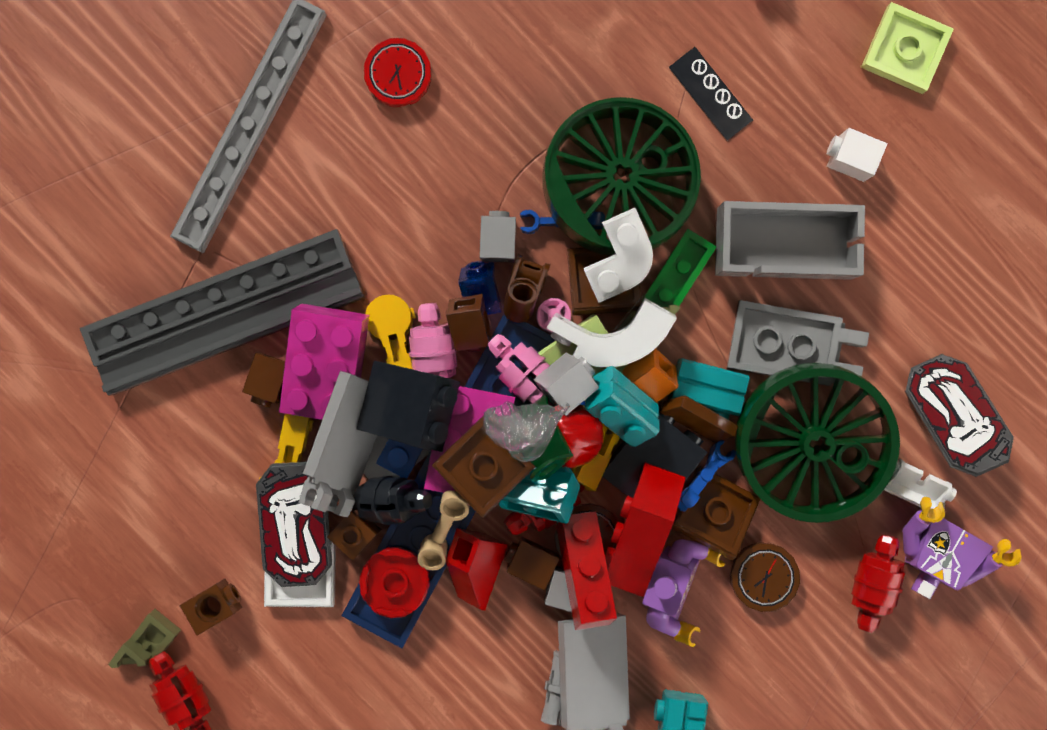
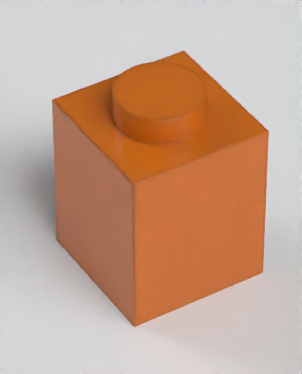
[622,348,678,403]

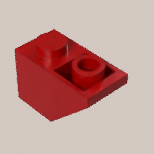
[446,528,508,610]

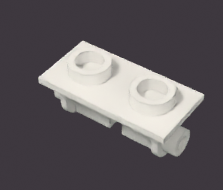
[884,459,957,510]

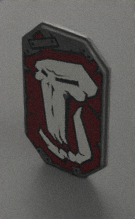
[905,354,1014,477]
[256,462,332,587]

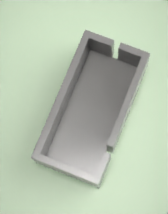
[715,201,865,280]

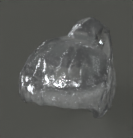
[483,401,570,462]

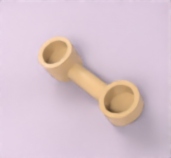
[418,491,470,570]

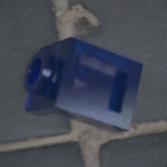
[458,261,502,315]

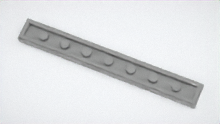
[170,0,327,253]

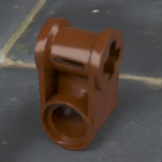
[503,254,551,323]

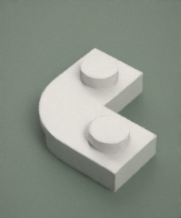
[584,208,653,303]

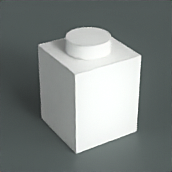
[826,128,888,182]

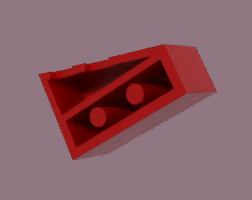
[605,463,686,597]

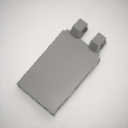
[726,300,869,386]
[298,371,377,517]
[558,613,630,730]

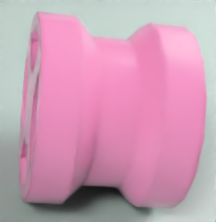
[537,298,571,334]

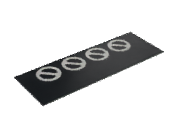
[669,47,753,140]

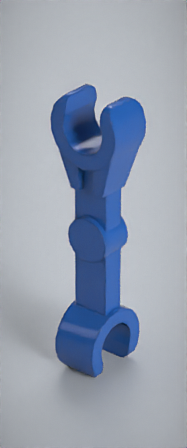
[520,210,605,234]
[678,440,736,512]

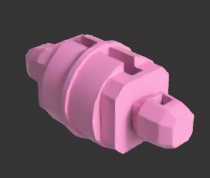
[409,303,457,378]
[488,334,560,415]

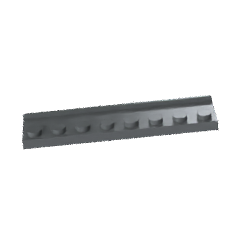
[80,229,365,396]

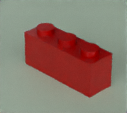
[556,511,617,630]

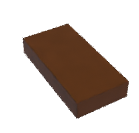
[660,395,738,442]

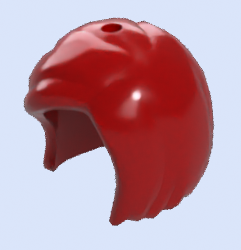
[554,404,604,468]

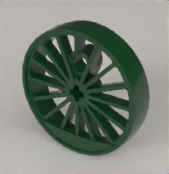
[542,97,701,256]
[735,363,900,523]

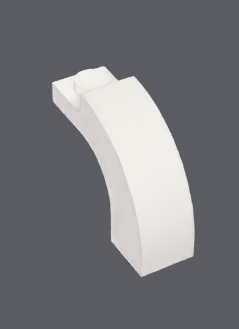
[547,298,677,367]

